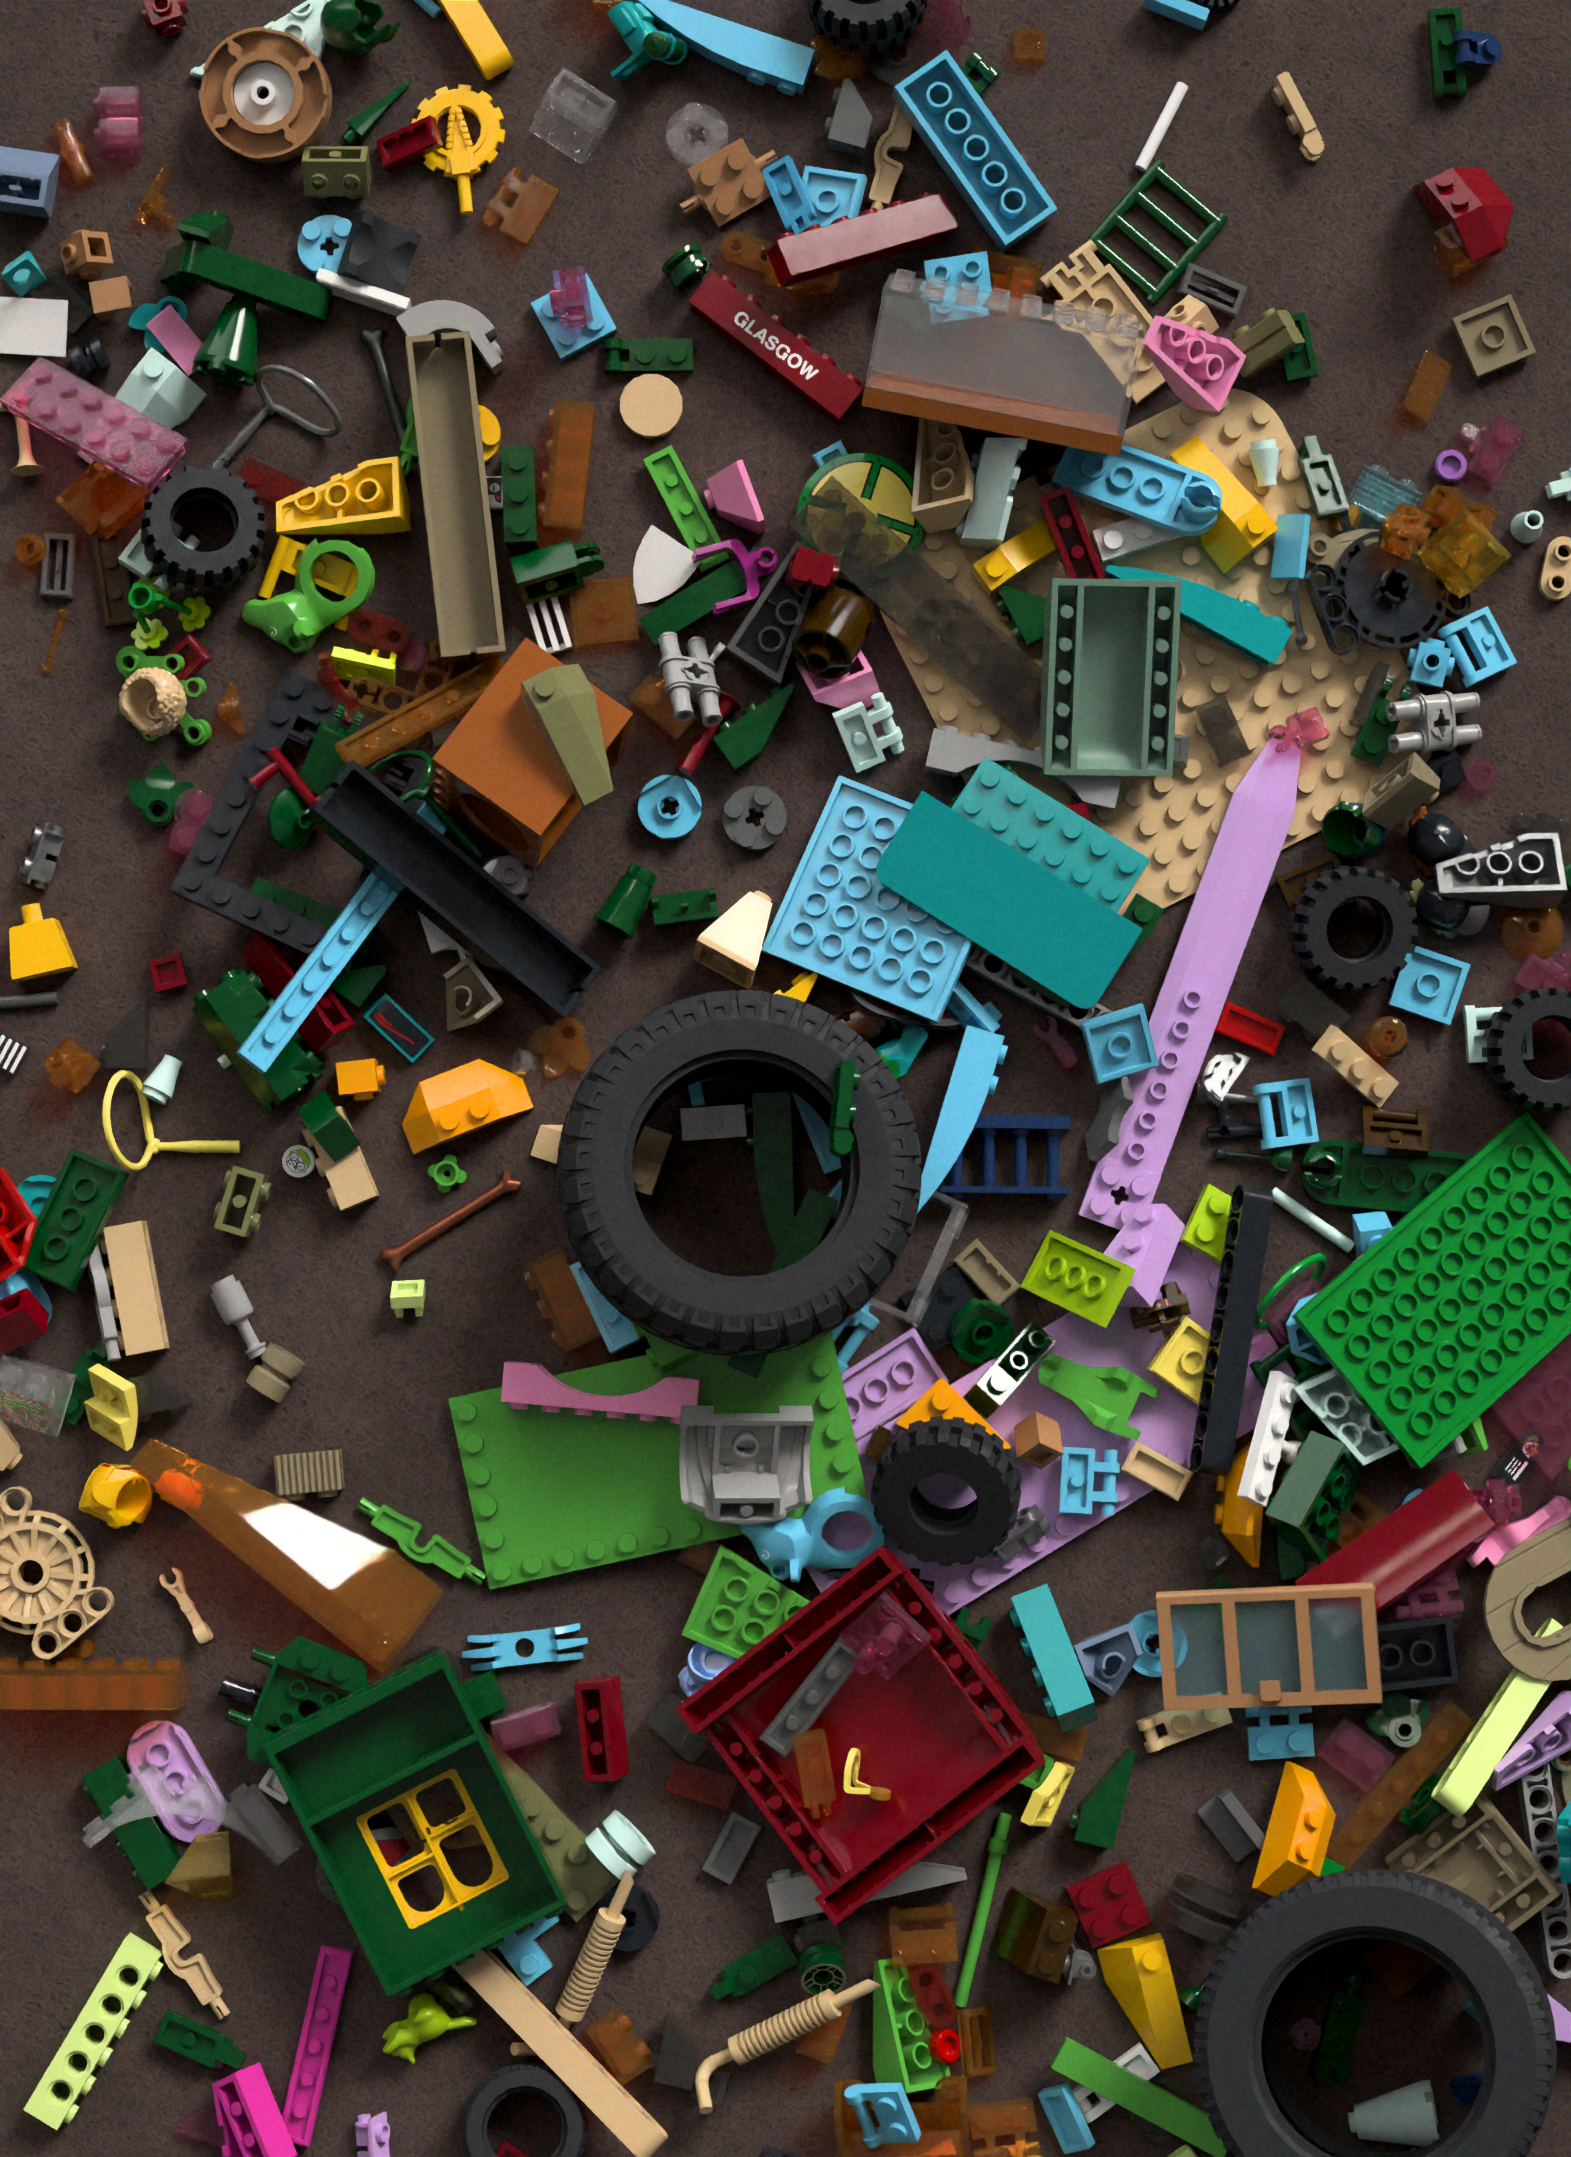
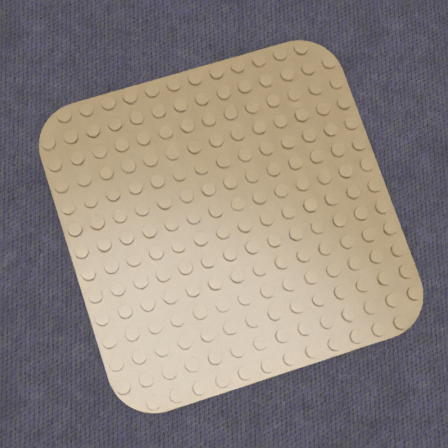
[877,388,1432,915]

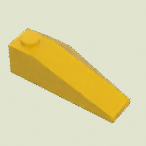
[1170,435,1279,575]
[276,456,411,534]

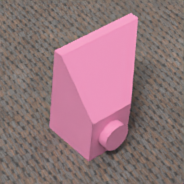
[703,460,765,534]
[795,650,880,709]

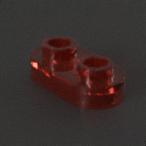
[347,609,411,653]
[908,1963,957,2028]

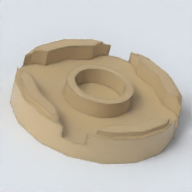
[620,374,683,438]

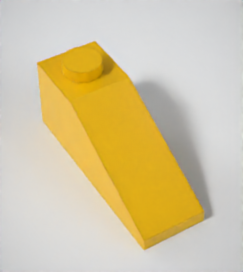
[970,519,1056,598]

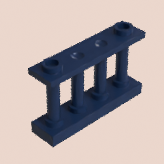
[939,1115,1071,1201]

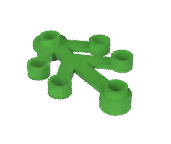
[116,646,212,745]

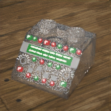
[0,1355,77,1437]

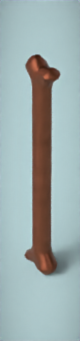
[380,1169,522,1272]

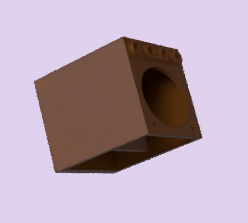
[430,638,633,871]

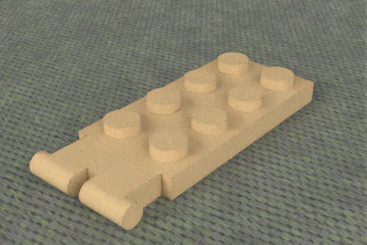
[1039,239,1166,405]

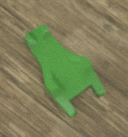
[1037,1353,1160,1441]

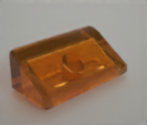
[1399,350,1453,425]

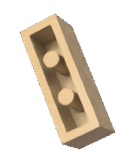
[302,1106,380,1211]

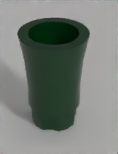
[593,863,657,940]

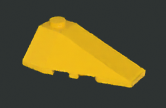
[1097,1933,1193,2070]

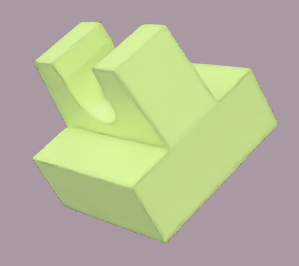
[390,1279,426,1318]

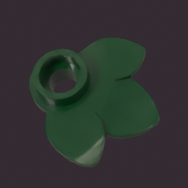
[128,763,194,827]
[1363,1689,1429,1748]

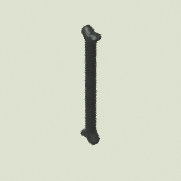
[359,328,420,475]

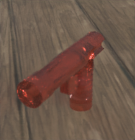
[316,652,359,709]

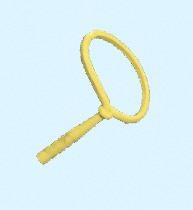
[102,1070,241,1171]

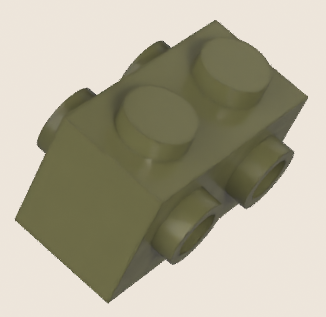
[301,146,371,199]
[213,1165,272,1238]

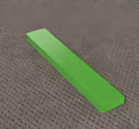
[1049,2036,1226,2157]

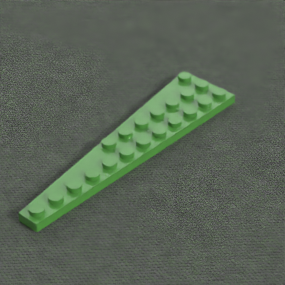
[681,1544,1054,1790]

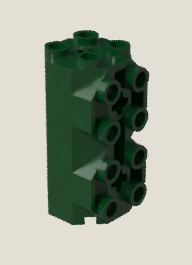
[192,969,326,1114]

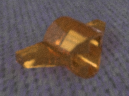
[217,682,245,734]

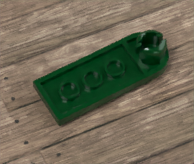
[1300,1140,1473,1213]

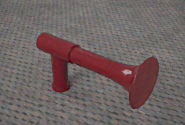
[675,691,741,776]
[248,746,318,830]

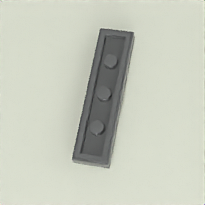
[759,1634,866,1758]

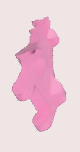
[1466,1495,1571,1568]

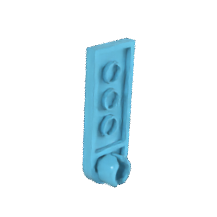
[1051,443,1222,536]

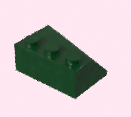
[1265,1430,1363,1565]

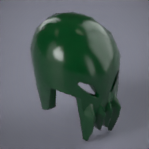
[320,0,401,56]

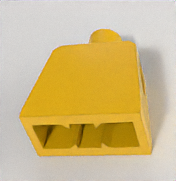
[9,903,78,982]

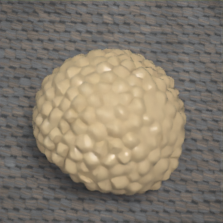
[118,667,187,737]

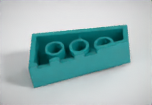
[1008,1584,1099,1734]

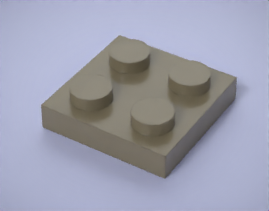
[1450,294,1536,379]

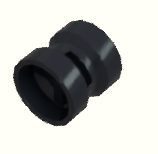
[69,337,111,379]

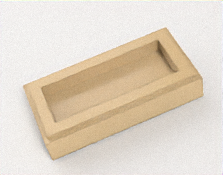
[1120,1441,1193,1501]

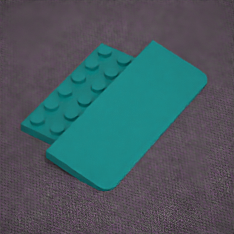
[876,757,1150,1009]

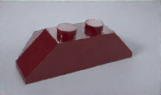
[1412,168,1514,266]

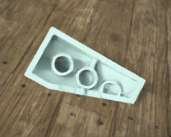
[77,347,207,474]

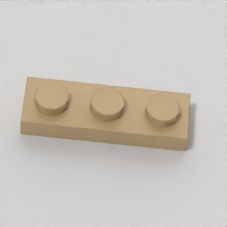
[1312,1025,1399,1108]

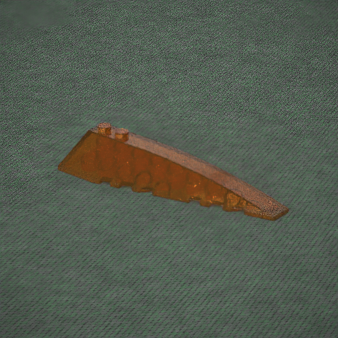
[129,1438,445,1673]

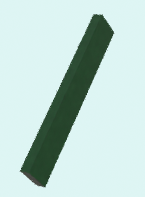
[727,1188,838,1379]

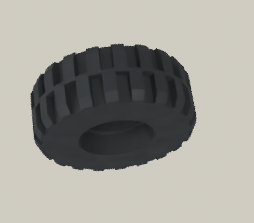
[871,1416,1021,1566]

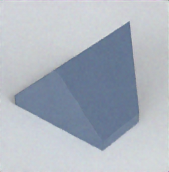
[1072,1623,1143,1697]

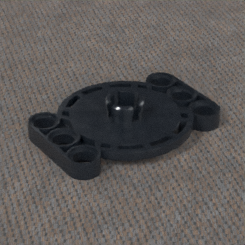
[1304,527,1472,656]

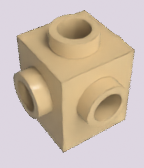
[1164,294,1219,334]

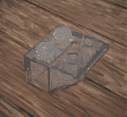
[530,67,618,165]

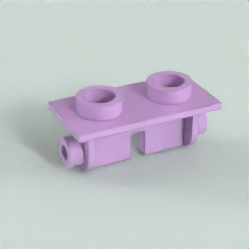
[355,2112,391,2157]

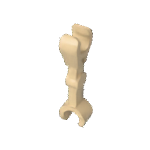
[159,1567,213,1644]

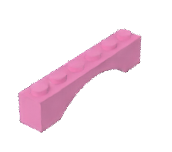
[501,1361,702,1424]

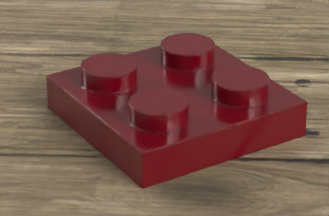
[1065,1860,1152,1949]

